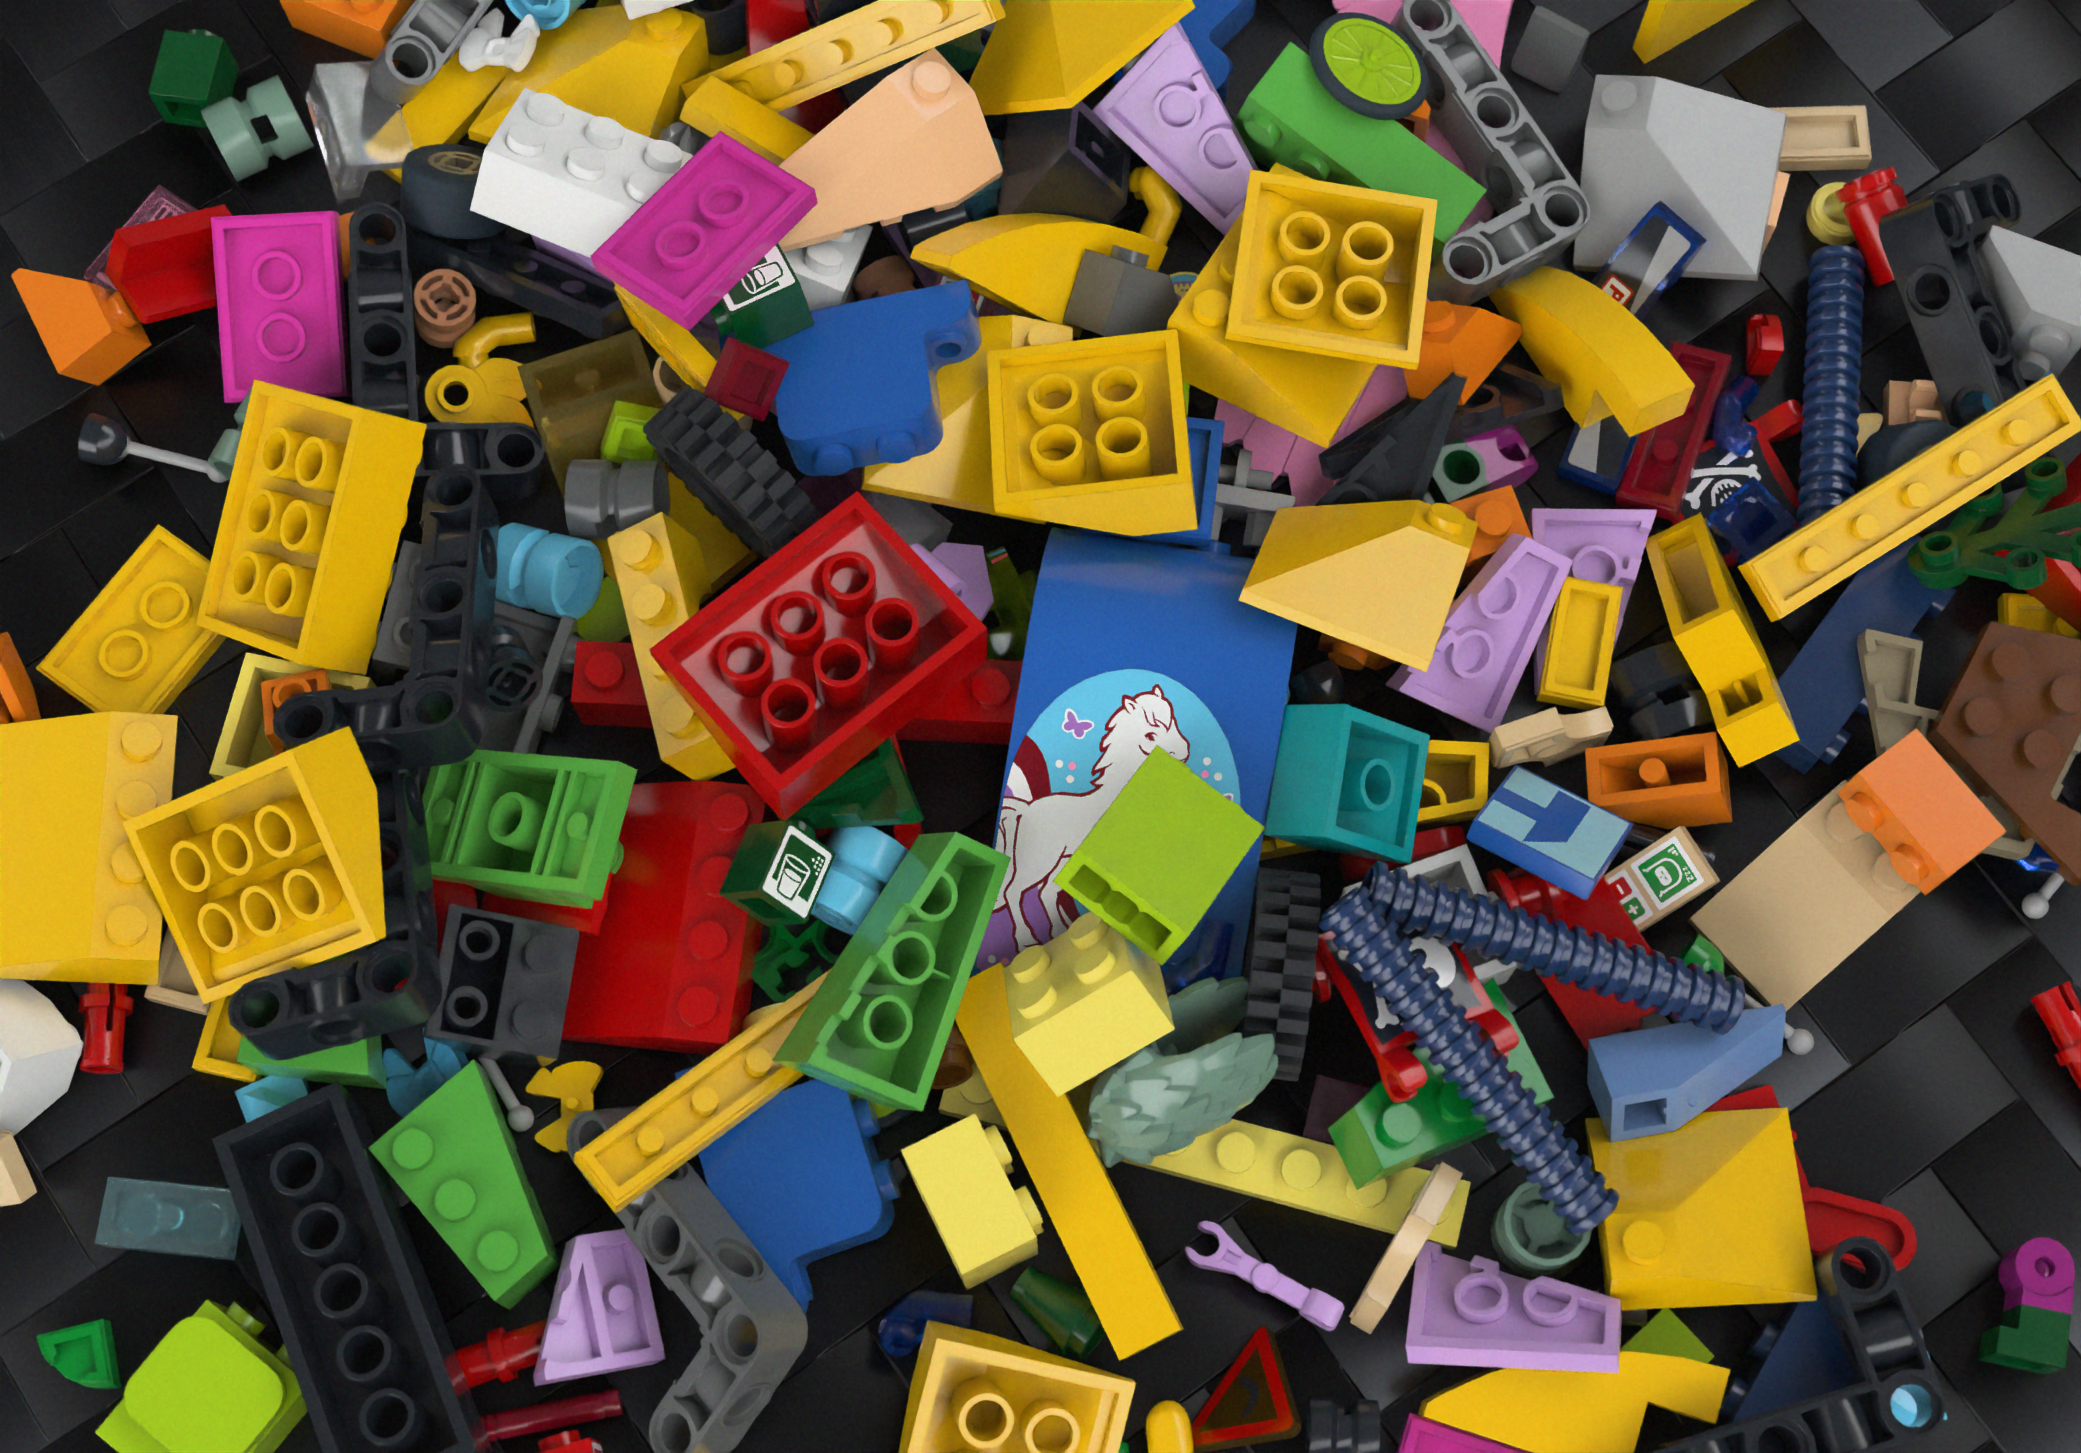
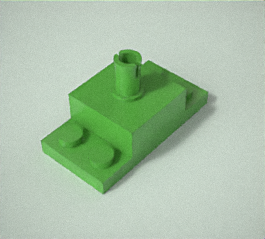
[422,749,637,909]

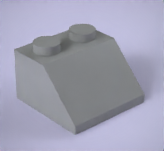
[1975,225,2081,381]

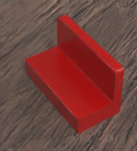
[105,205,232,324]

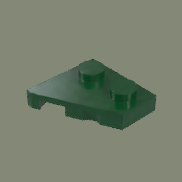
[777,737,924,829]

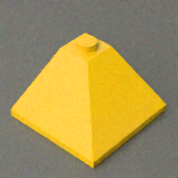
[968,0,1195,116]
[468,4,710,145]
[1225,169,1438,370]
[861,315,1073,525]
[986,329,1198,536]
[1239,500,1478,672]
[1585,1107,1818,1310]
[899,1320,1136,1453]

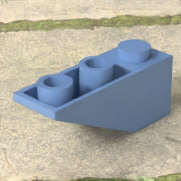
[1587,1004,1786,1143]

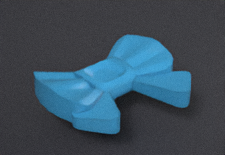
[383,1027,469,1118]

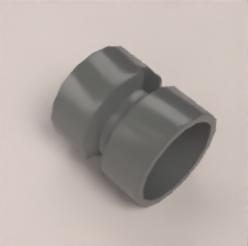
[565,459,670,540]

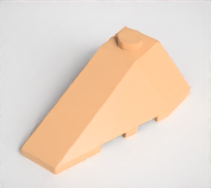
[778,47,1003,253]

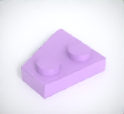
[533,1228,666,1386]

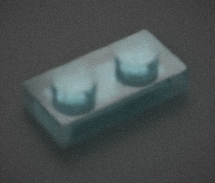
[95,1177,241,1261]

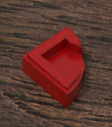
[1745,314,1784,376]

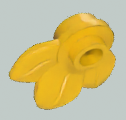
[425,358,540,429]

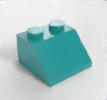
[1264,704,1430,864]

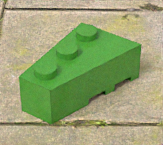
[368,1059,561,1310]

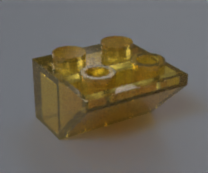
[517,328,670,502]

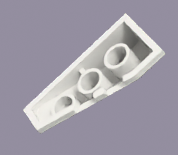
[0,979,84,1137]

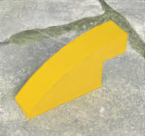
[910,213,1168,338]
[1488,265,1695,437]
[1645,512,1800,768]
[1418,1351,1730,1453]

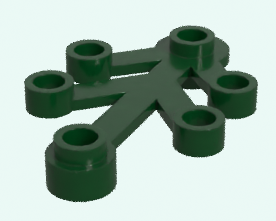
[1907,457,2081,590]

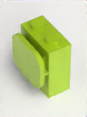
[1053,745,1265,965]
[95,1300,308,1453]

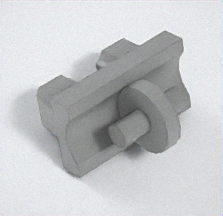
[1211,449,1296,554]

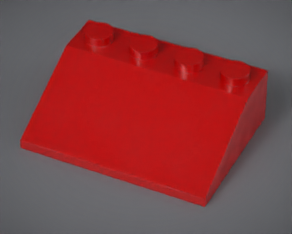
[650,491,987,822]
[561,780,779,1056]

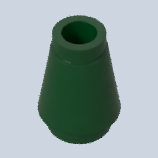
[1009,1266,1106,1360]

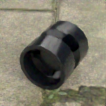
[1608,641,1717,742]

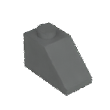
[1063,245,1179,337]

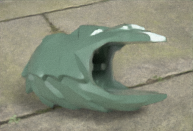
[1085,976,1278,1168]

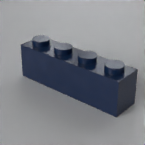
[1773,534,1957,776]
[1717,1258,1866,1453]

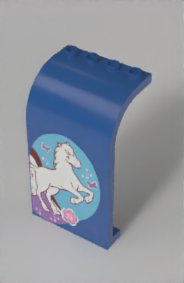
[971,525,1298,998]

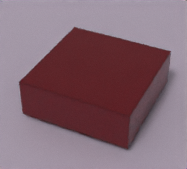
[703,336,790,422]

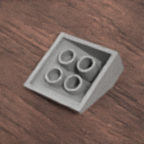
[1573,75,1787,281]

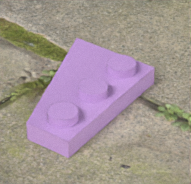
[1092,21,1259,236]
[1528,508,1657,695]
[1385,533,1573,734]
[1406,1240,1622,1373]

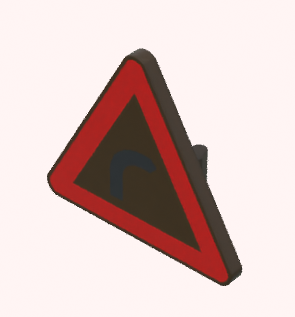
[1190,1325,1302,1453]

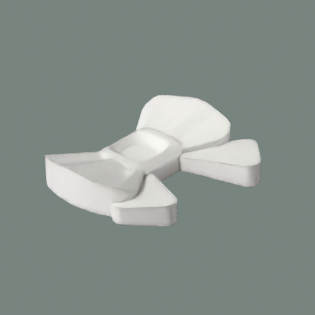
[459,8,540,72]

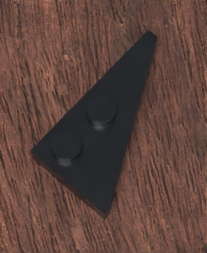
[1318,361,1564,480]
[1314,372,1468,506]

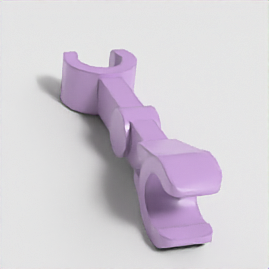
[1184,1221,1344,1331]

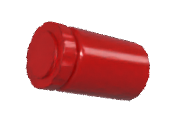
[1835,166,1908,287]

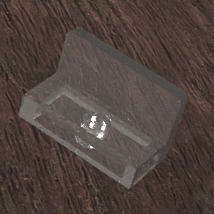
[306,61,414,199]

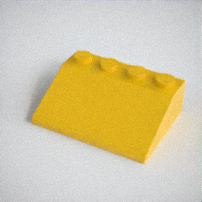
[1166,162,1379,449]
[195,379,427,675]
[0,711,178,985]
[122,726,386,1004]

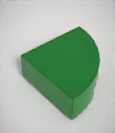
[37,1319,121,1389]

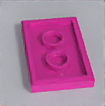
[591,131,818,331]
[211,211,352,403]

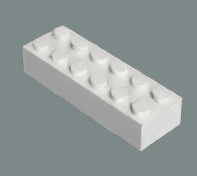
[470,88,873,311]

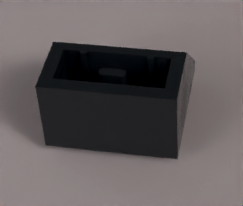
[997,101,1131,225]
[423,904,580,1069]

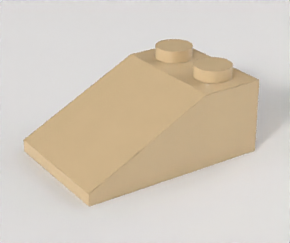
[1687,780,1921,1011]

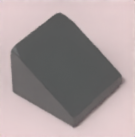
[1510,5,1590,94]

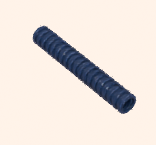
[1796,245,1866,582]
[1360,861,1745,1035]
[1318,886,1620,1234]

